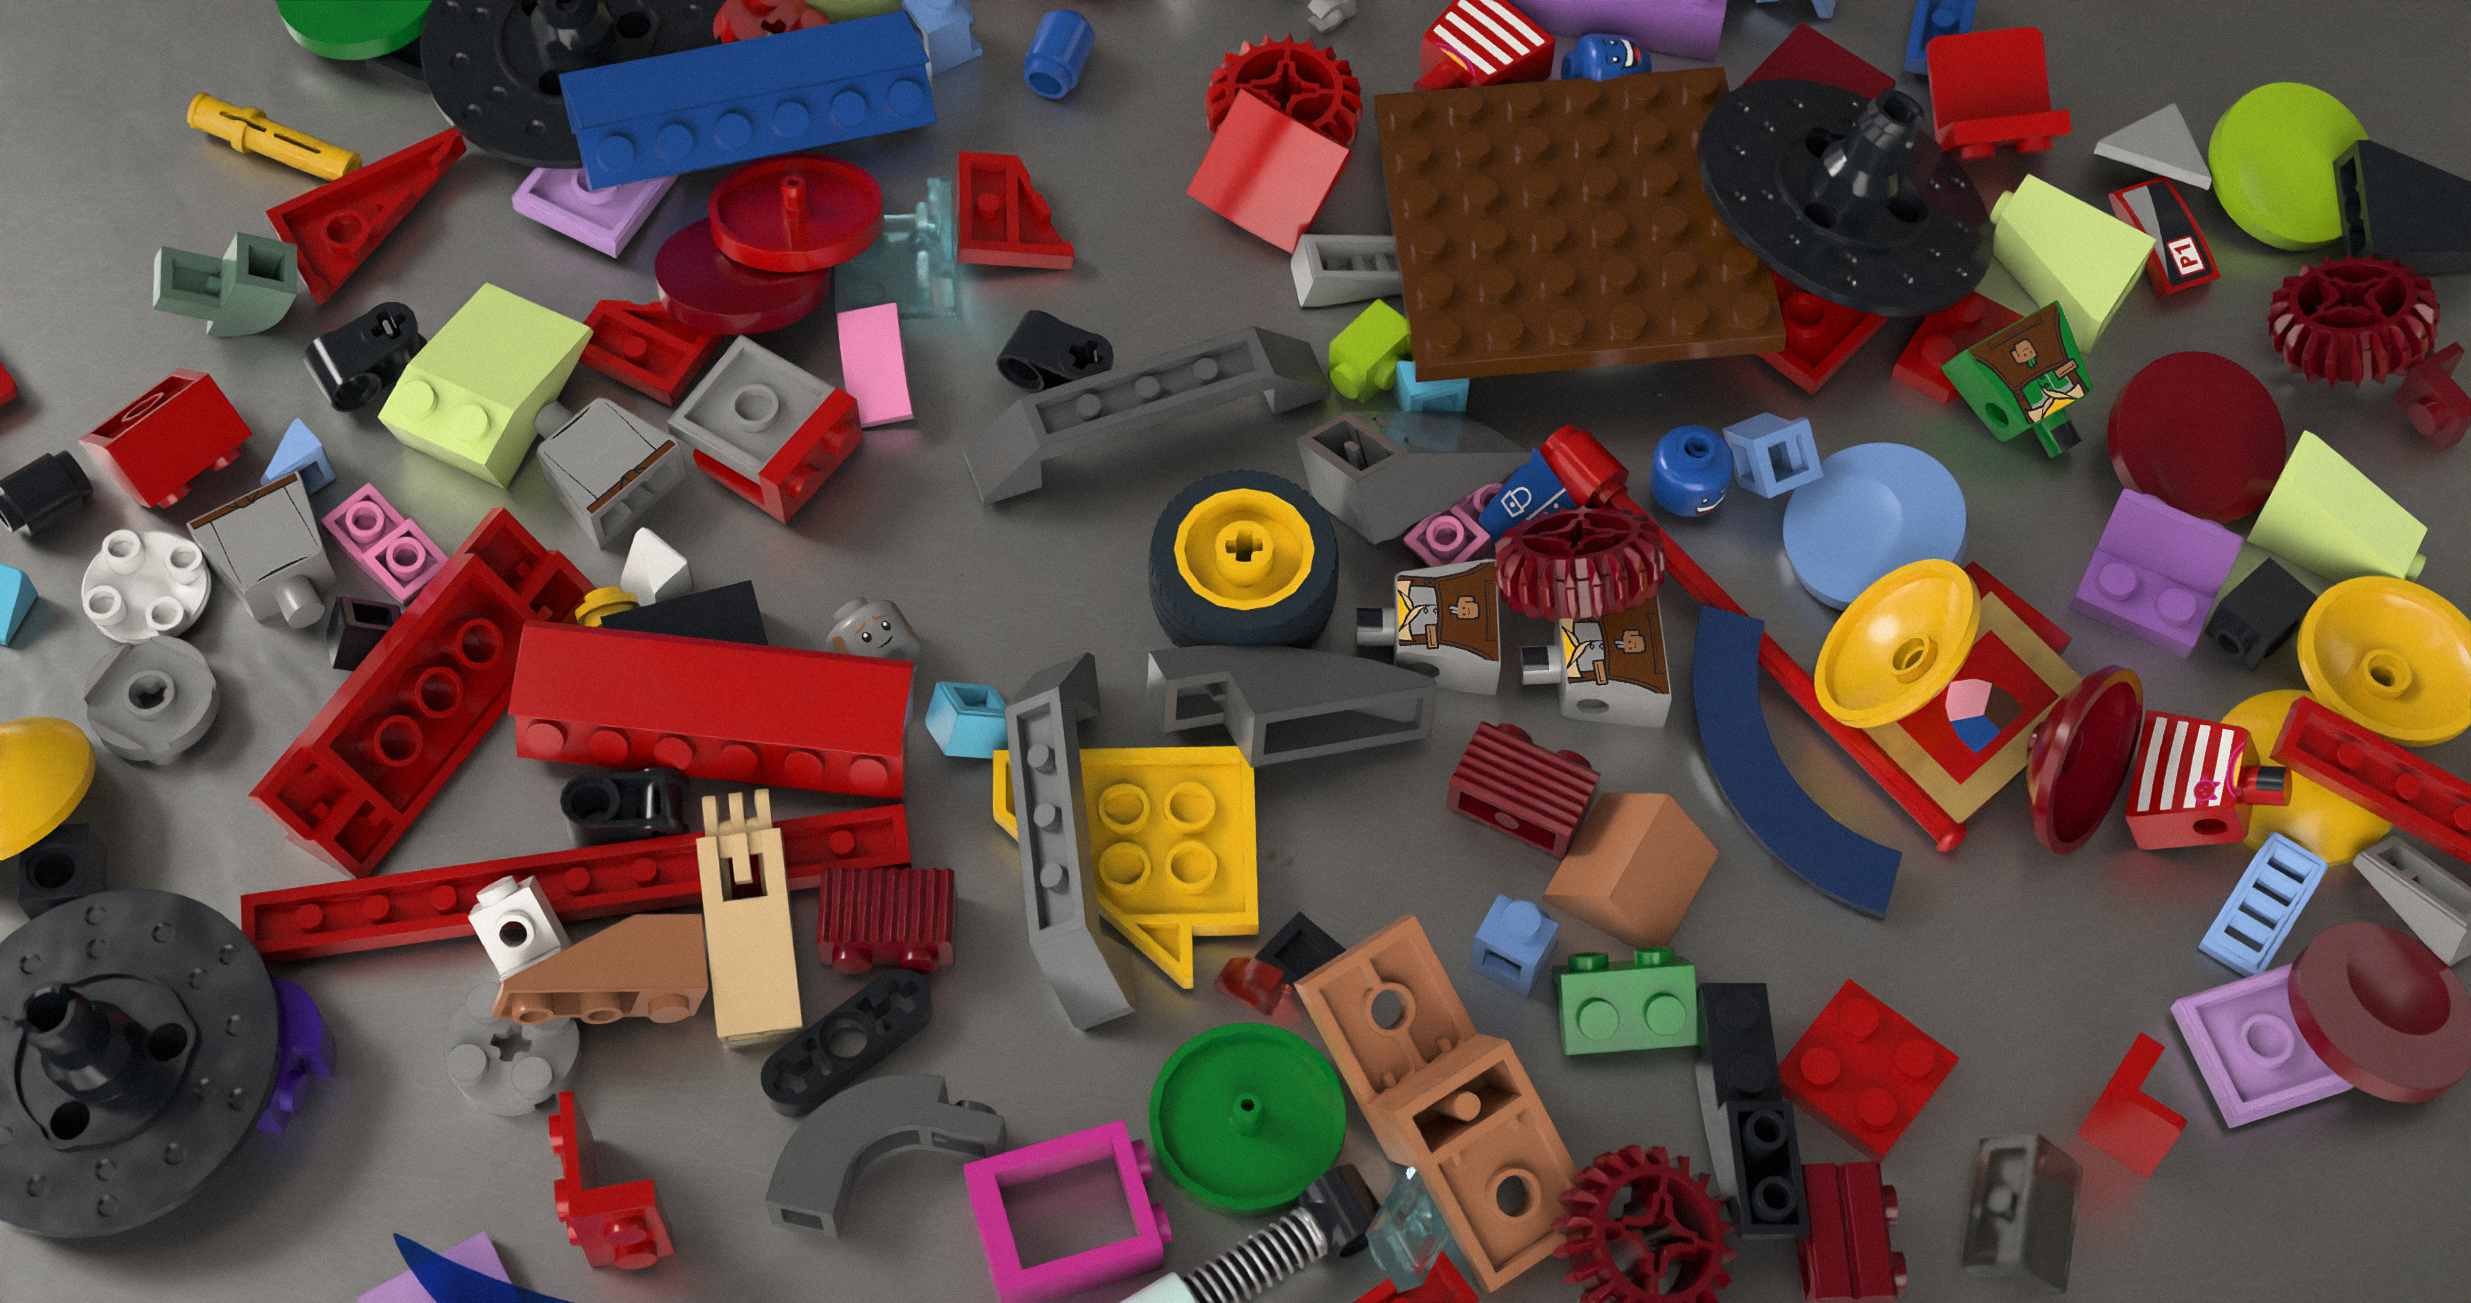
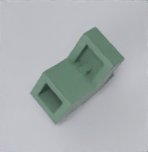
[153,232,297,337]

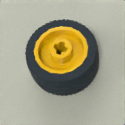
[1149,469,1339,649]

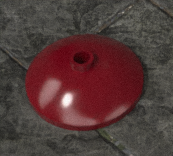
[2026,665,2143,855]

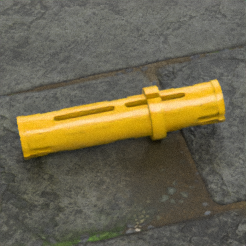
[187,92,362,182]

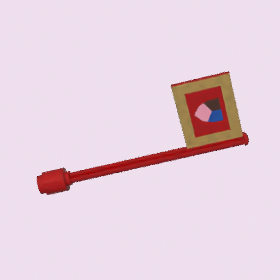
[1539,424,2083,852]

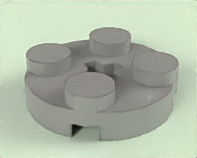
[84,636,222,765]
[443,982,583,1116]

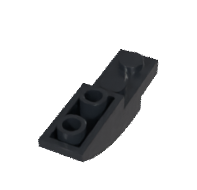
[1695,983,1811,1239]

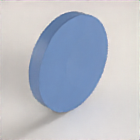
[1783,442,1969,612]

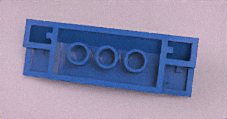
[559,11,938,192]

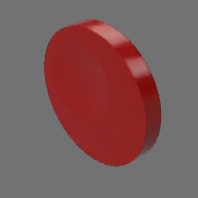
[708,154,884,273]

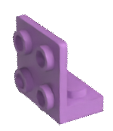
[2069,489,2244,659]

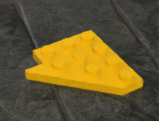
[993,746,1259,989]

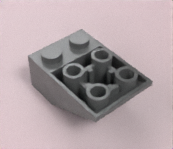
[1296,411,1532,545]

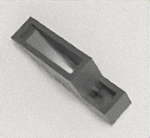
[1146,645,1437,768]

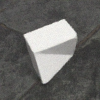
[620,527,695,607]

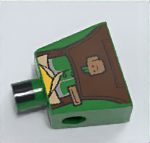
[1940,300,2093,459]

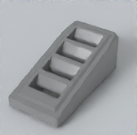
[1291,234,1402,307]
[2353,835,2471,966]

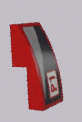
[2108,176,2221,300]

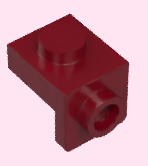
[2393,342,2471,452]

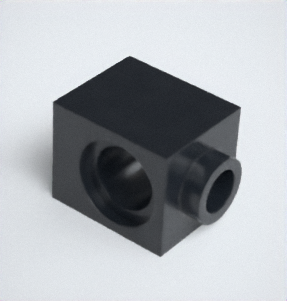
[2204,557,2318,673]
[16,823,108,920]

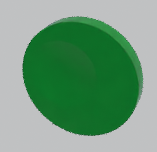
[275,0,433,60]
[1148,1022,1346,1218]

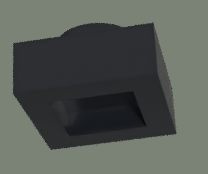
[1254,911,1347,1008]

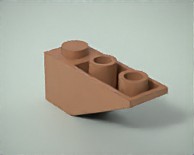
[492,914,709,1025]

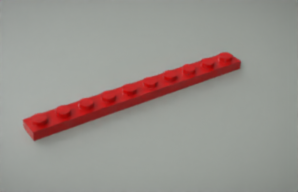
[240,804,912,964]

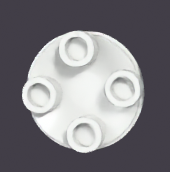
[81,530,212,645]

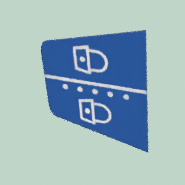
[1479,447,1579,545]

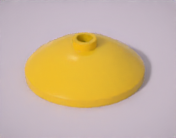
[1814,559,1981,728]
[2297,576,2471,747]
[2220,689,2393,867]
[0,716,96,861]

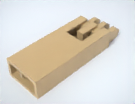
[696,788,805,1043]

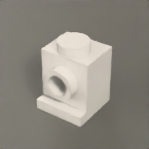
[468,875,572,983]

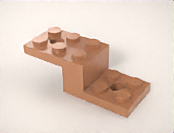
[1293,914,1578,1293]

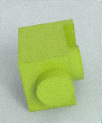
[1328,298,1412,404]

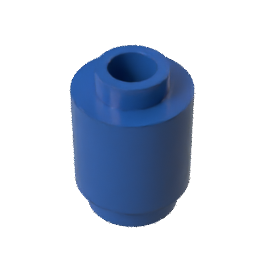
[1023,9,1096,99]

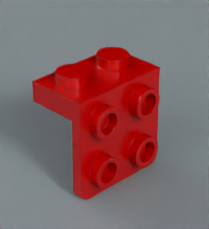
[1926,26,2072,161]
[693,387,863,525]
[548,1090,675,1269]

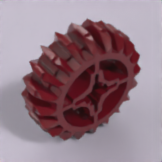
[2267,253,2440,388]
[1493,505,1667,622]
[1550,1144,1739,1303]

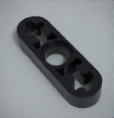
[760,968,933,1117]

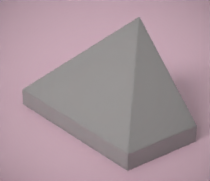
[2094,102,2213,190]

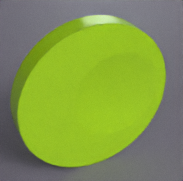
[2208,82,2369,251]

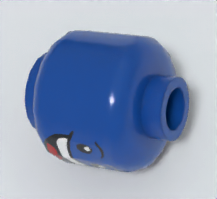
[1561,33,1652,81]
[1649,425,1734,517]

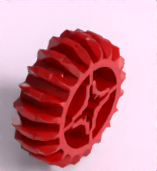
[1205,32,1363,146]

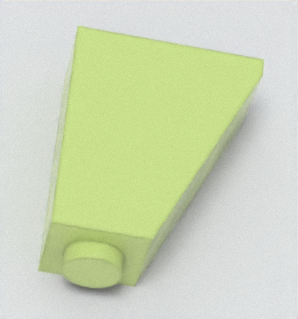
[1989,174,2157,356]
[2246,430,2428,584]

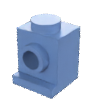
[901,0,983,77]
[1722,412,1824,499]
[1469,893,1559,999]

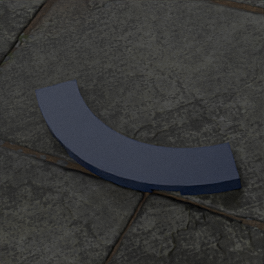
[1692,605,1902,919]

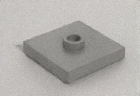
[667,335,836,486]

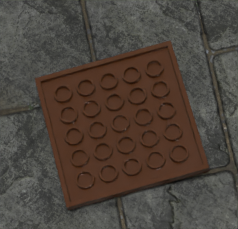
[1374,66,1787,383]

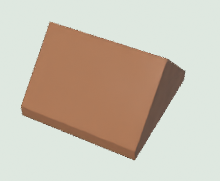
[1542,793,1719,949]

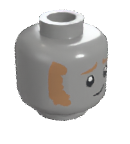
[826,597,921,673]

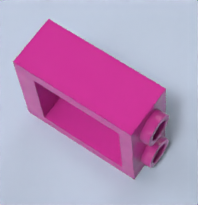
[963,1119,1173,1303]

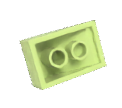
[378,282,594,490]

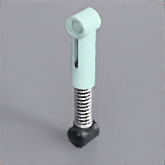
[1119,1164,1392,1303]

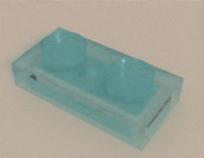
[1365,1166,1451,1293]

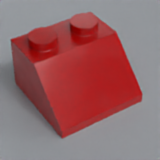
[78,368,253,509]

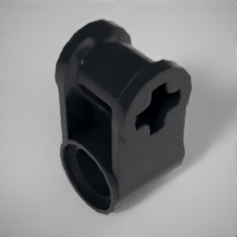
[303,302,427,413]
[996,310,1114,392]
[560,767,690,849]

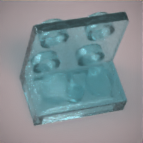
[835,177,957,320]

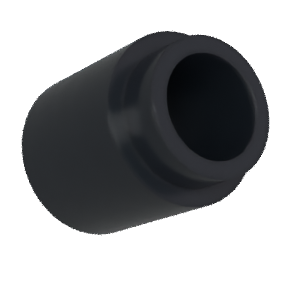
[0,450,93,537]

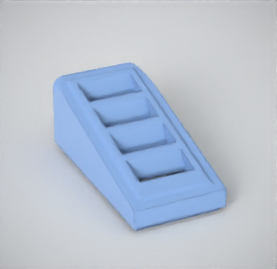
[2198,832,2329,977]

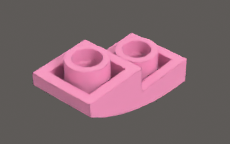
[837,302,915,428]
[1403,476,1511,567]
[320,482,449,605]

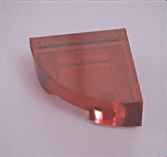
[1214,957,1284,1016]

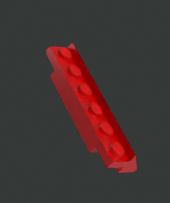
[248,507,597,880]
[508,619,914,800]

